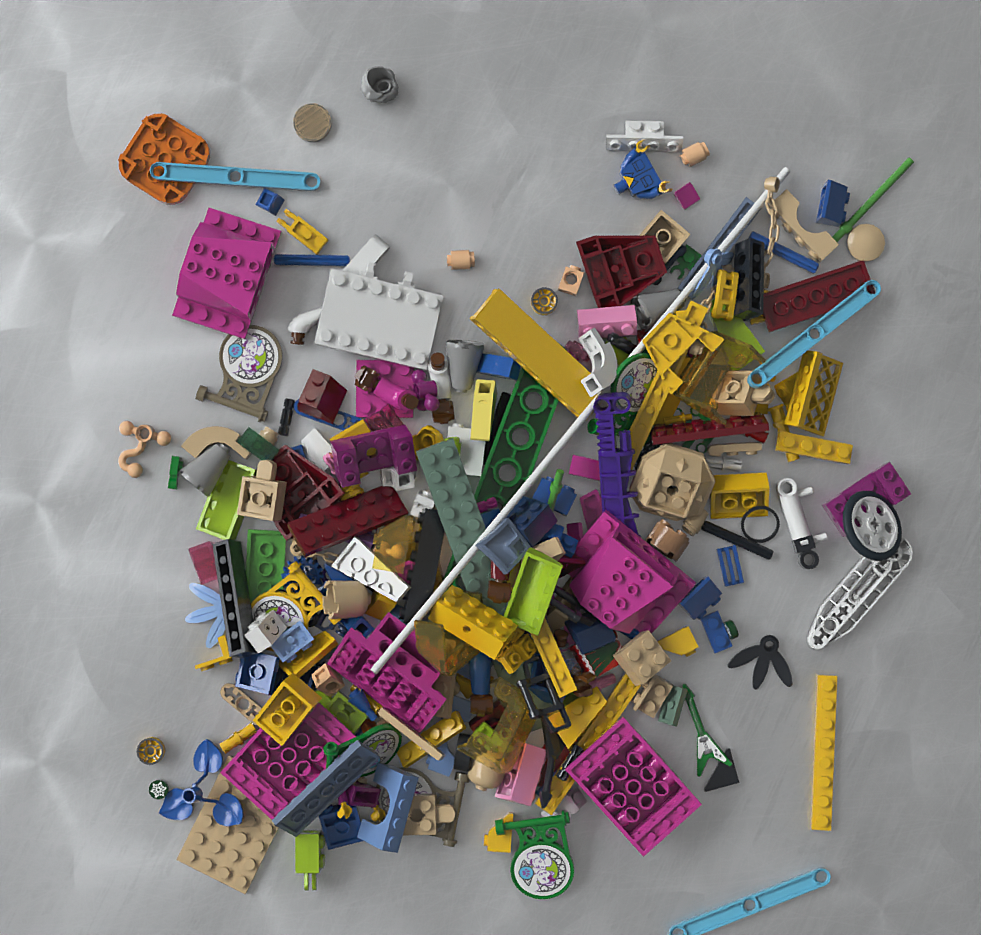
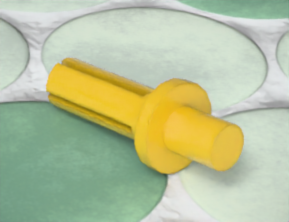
[663,412,692,425]

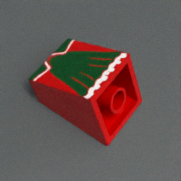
[560,629,623,678]

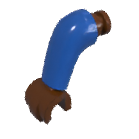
[469,647,493,717]

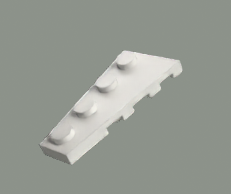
[331,537,411,602]

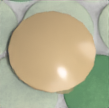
[847,224,885,262]

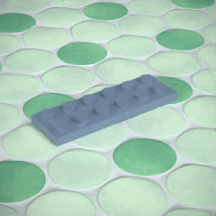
[272,740,380,837]

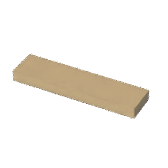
[378,707,446,761]

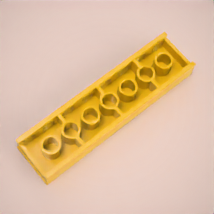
[469,288,603,419]

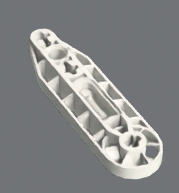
[807,536,913,650]

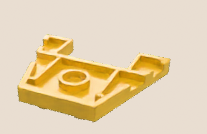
[642,312,725,395]

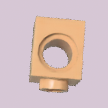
[558,265,584,296]
[311,663,345,697]

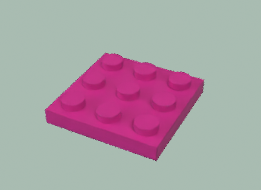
[356,360,414,418]

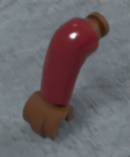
[487,560,511,604]

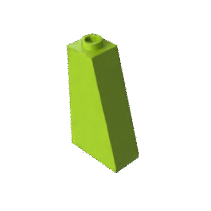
[709,298,765,371]

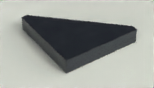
[704,748,739,792]

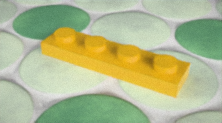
[775,431,853,464]
[397,711,466,768]

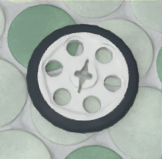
[843,491,902,561]

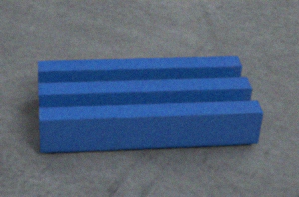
[716,545,744,587]

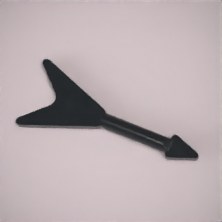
[539,719,566,809]

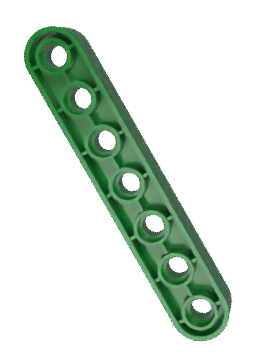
[444,344,567,594]

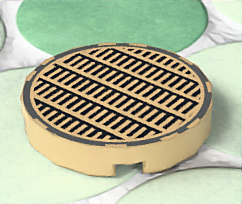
[293,103,331,142]

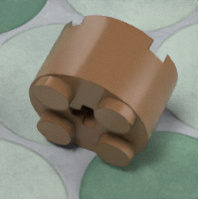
[645,519,689,562]

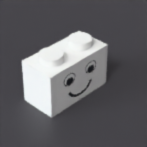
[244,610,287,653]

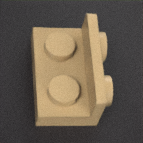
[632,674,673,718]

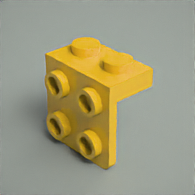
[195,635,233,672]

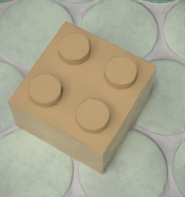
[612,630,671,686]

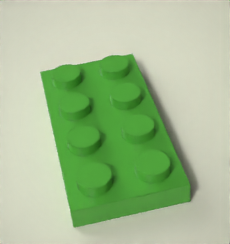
[246,529,286,603]

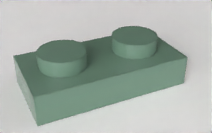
[658,685,687,727]

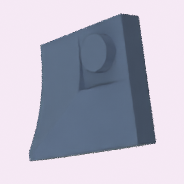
[475,518,532,574]

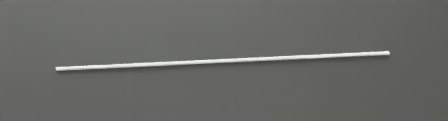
[370,167,790,674]

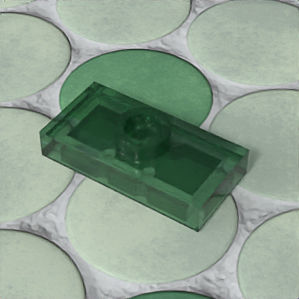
[237,427,280,461]

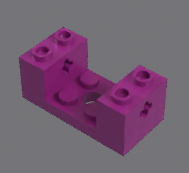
[330,425,417,488]
[822,462,911,537]

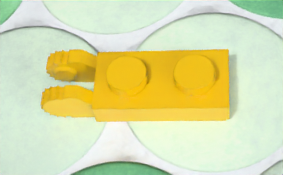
[276,209,329,255]

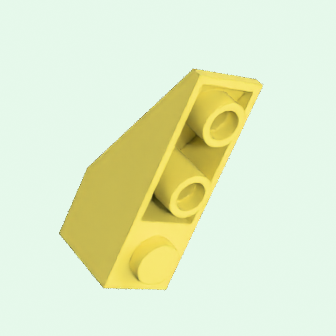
[470,379,497,441]

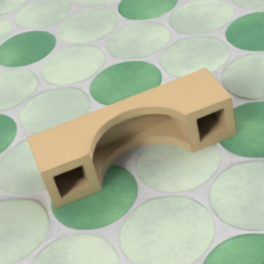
[769,189,839,262]

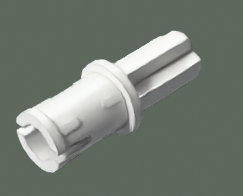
[705,456,742,472]

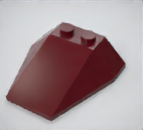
[576,235,667,308]
[267,445,345,541]

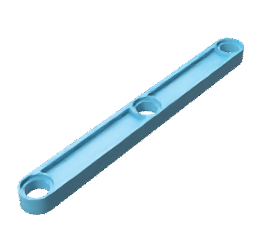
[150,162,320,191]
[747,280,881,389]
[669,867,831,935]

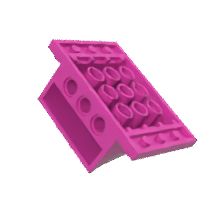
[172,208,281,339]
[566,510,696,634]
[327,612,451,734]
[220,703,357,820]
[565,717,702,857]

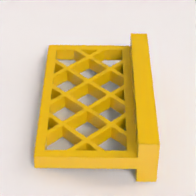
[784,350,843,436]

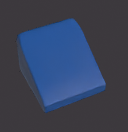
[255,188,284,216]

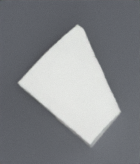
[301,428,332,471]

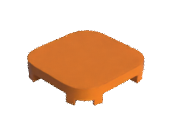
[118,113,210,205]

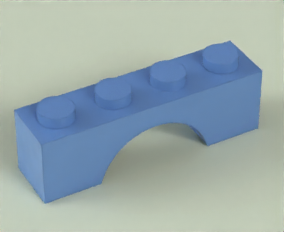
[426,695,472,777]

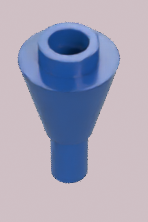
[348,688,378,722]

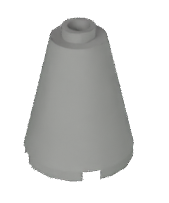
[630,289,686,332]
[446,340,484,393]
[178,443,230,497]

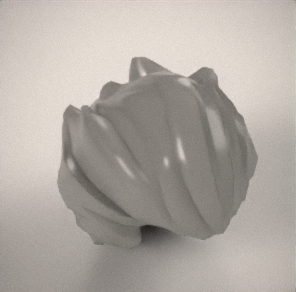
[361,66,399,103]

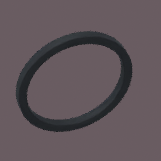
[741,506,780,543]

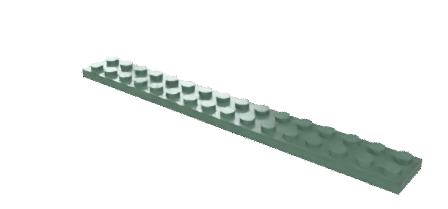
[416,438,552,735]

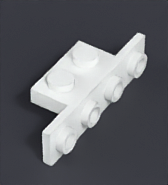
[606,121,683,152]

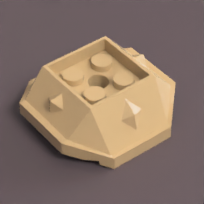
[629,443,715,521]

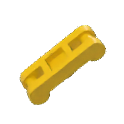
[711,269,739,321]

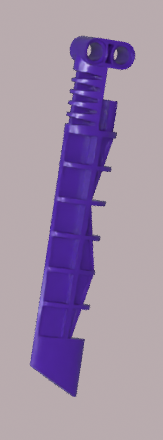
[593,392,641,537]

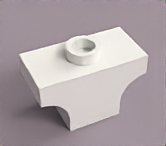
[380,460,420,491]
[410,490,435,517]

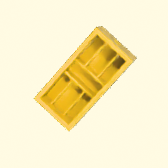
[428,585,518,660]

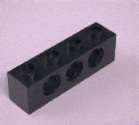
[734,238,764,320]

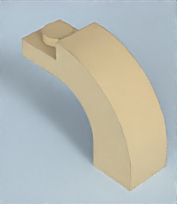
[181,426,251,460]

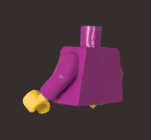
[337,780,385,822]

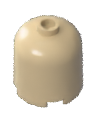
[322,580,371,620]
[468,742,512,791]

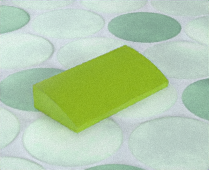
[196,460,257,540]
[504,547,563,636]

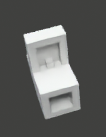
[540,786,587,817]

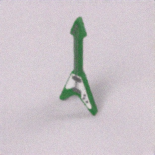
[683,684,733,777]

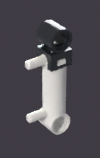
[776,478,828,569]

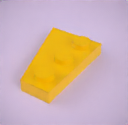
[278,630,338,678]
[548,686,608,751]

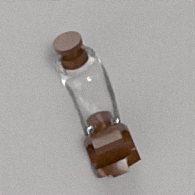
[553,629,596,697]

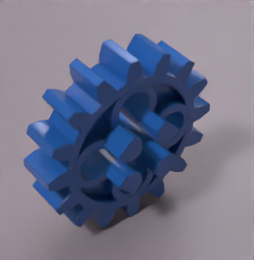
[281,555,324,593]

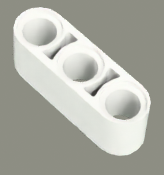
[342,234,390,275]

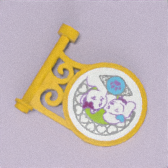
[251,561,342,652]

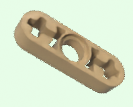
[220,683,262,725]

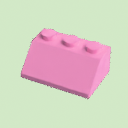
[577,305,637,341]
[495,742,546,806]

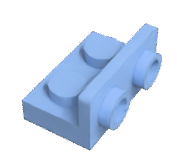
[271,621,314,663]

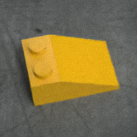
[252,673,322,746]

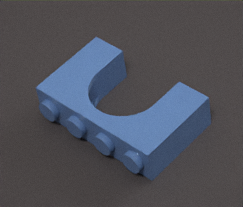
[357,763,419,853]

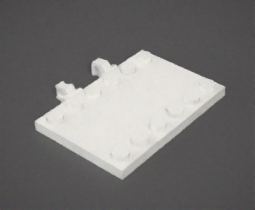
[314,262,443,371]

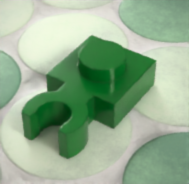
[669,244,702,280]
[168,456,184,490]

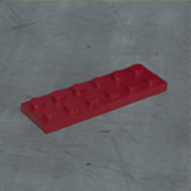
[763,260,875,333]
[650,412,769,445]
[287,486,409,557]

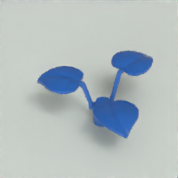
[159,739,243,826]

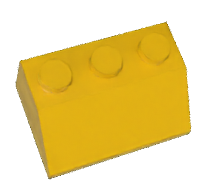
[709,473,770,519]

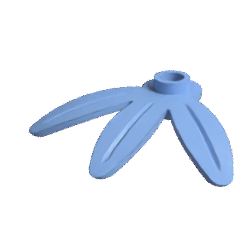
[691,249,734,299]
[185,583,225,648]

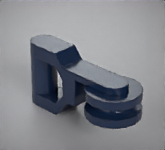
[315,609,348,638]

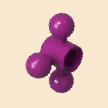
[411,369,440,411]

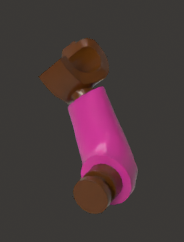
[354,365,418,411]

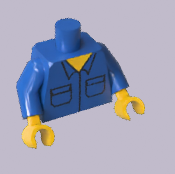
[614,139,673,199]

